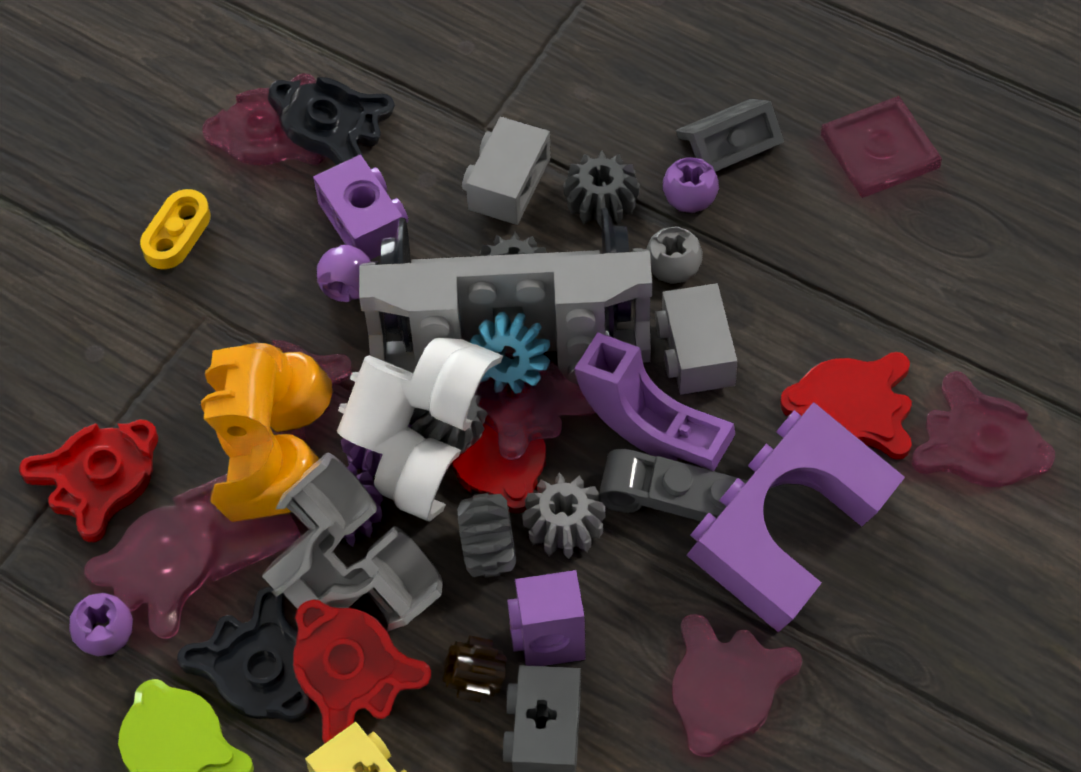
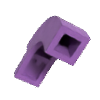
[574,332,735,471]

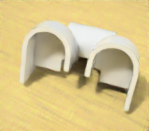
[337,338,503,521]

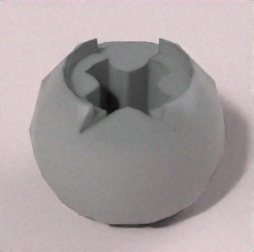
[646,227,703,284]

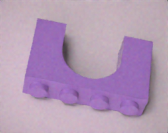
[686,402,905,632]

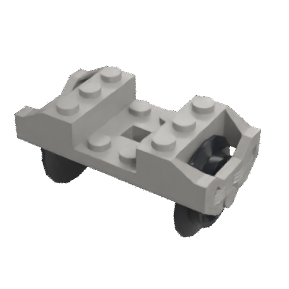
[359,208,652,384]

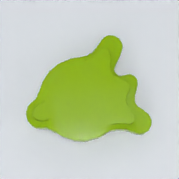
[118,679,254,772]

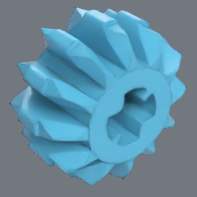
[470,312,550,394]

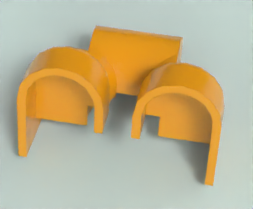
[201,343,333,522]

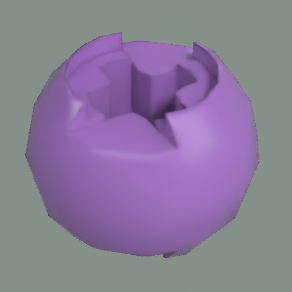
[663,157,719,213]
[317,245,371,302]
[69,593,133,657]

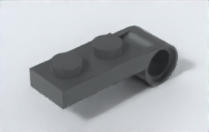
[599,449,748,521]

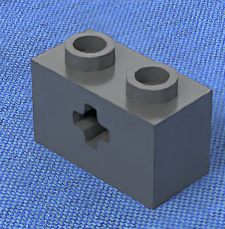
[503,665,581,772]

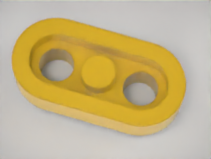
[140,189,211,269]

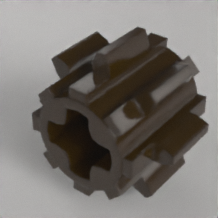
[443,635,507,703]

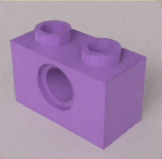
[313,154,408,260]
[507,570,585,666]

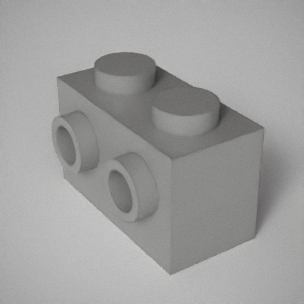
[462,116,551,225]
[655,283,737,395]

